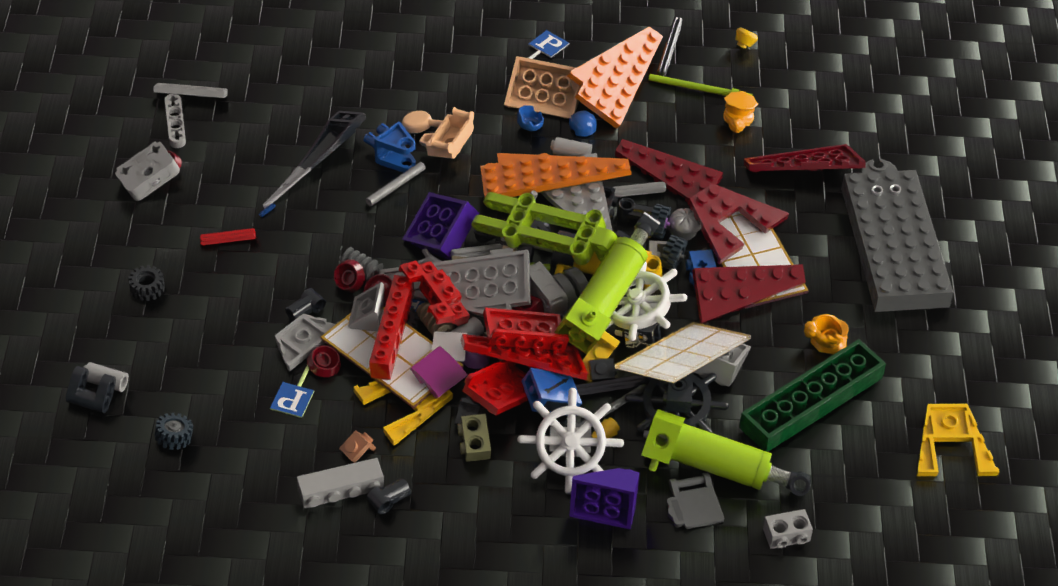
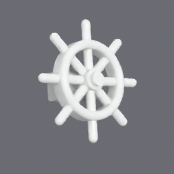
[606,262,687,341]
[517,388,624,495]

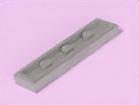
[154,83,228,98]

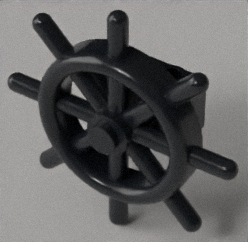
[625,372,729,433]

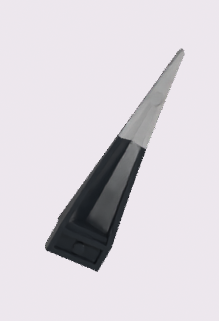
[263,111,366,209]

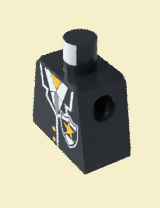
[615,322,662,354]

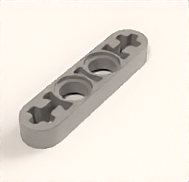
[165,94,186,148]

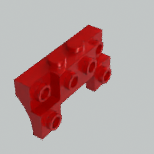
[399,261,470,326]

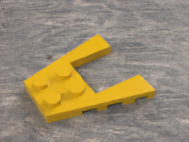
[353,381,453,446]
[917,404,999,476]

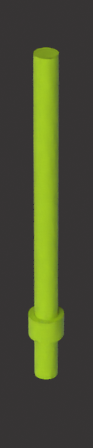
[649,74,753,96]

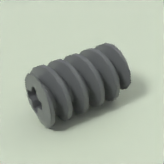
[341,247,383,282]

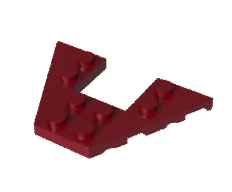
[688,184,789,264]

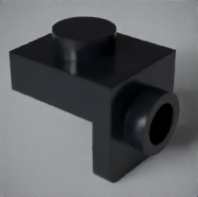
[588,358,617,381]
[454,396,480,430]

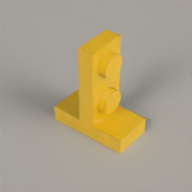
[582,331,620,383]

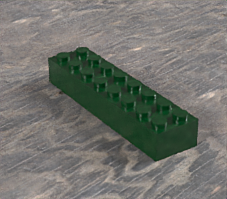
[739,339,886,452]

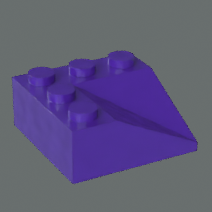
[402,192,479,260]
[569,468,640,529]

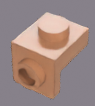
[340,430,376,463]

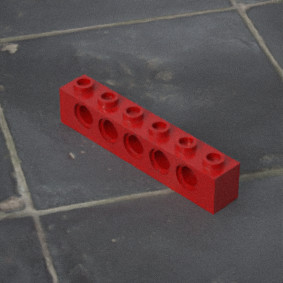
[369,275,415,380]

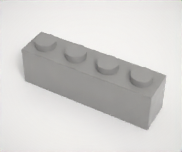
[297,458,384,508]

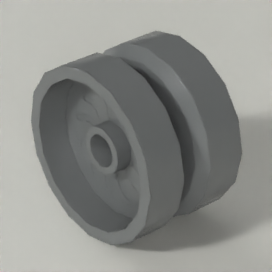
[552,267,588,311]

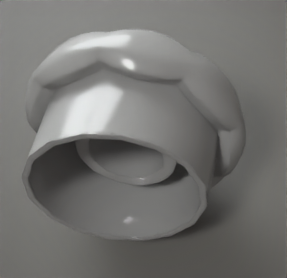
[669,208,702,240]

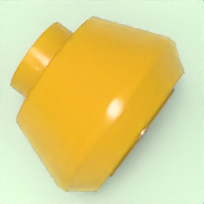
[735,27,758,49]

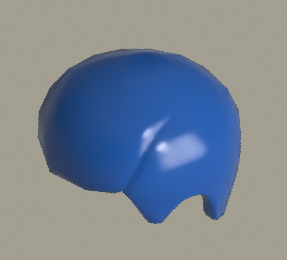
[517,105,544,131]
[569,110,597,136]

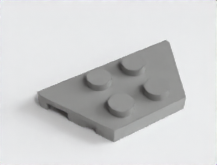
[275,314,338,371]

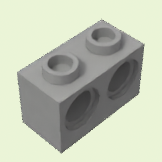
[763,509,813,549]

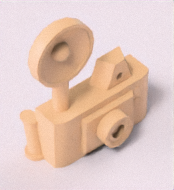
[402,107,474,158]

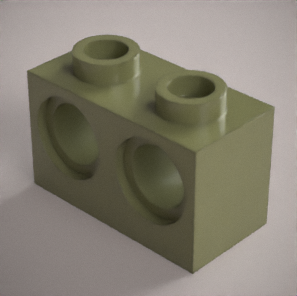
[457,414,491,462]

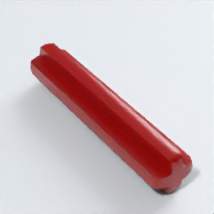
[200,228,256,246]

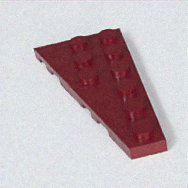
[744,144,866,172]
[692,264,806,325]

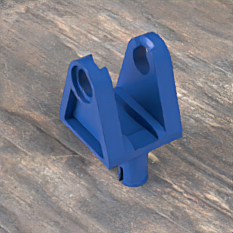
[364,121,416,173]

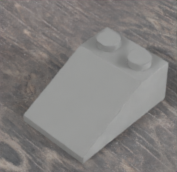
[694,344,751,387]

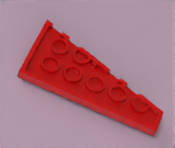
[461,334,588,380]

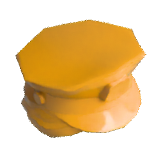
[723,91,758,133]
[804,314,848,354]

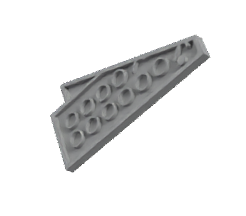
[539,153,612,231]
[379,250,531,317]

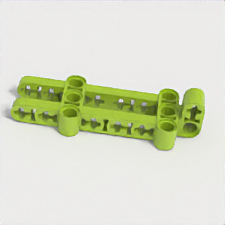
[471,192,618,265]

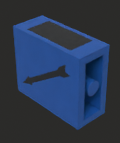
[521,368,582,416]

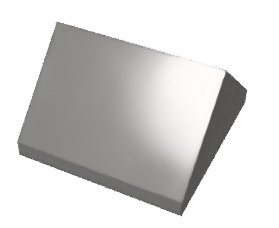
[348,282,385,332]

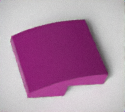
[409,346,467,399]

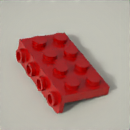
[483,308,569,351]
[463,360,528,415]

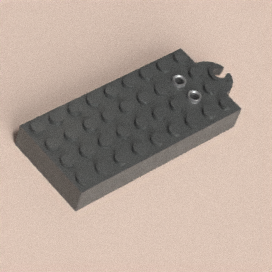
[841,159,954,312]

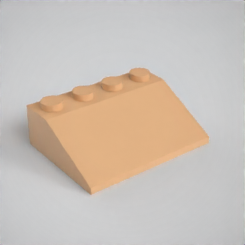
[504,56,580,119]

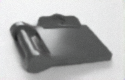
[667,472,724,529]

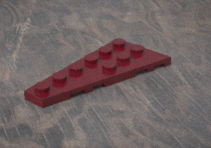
[615,139,723,203]

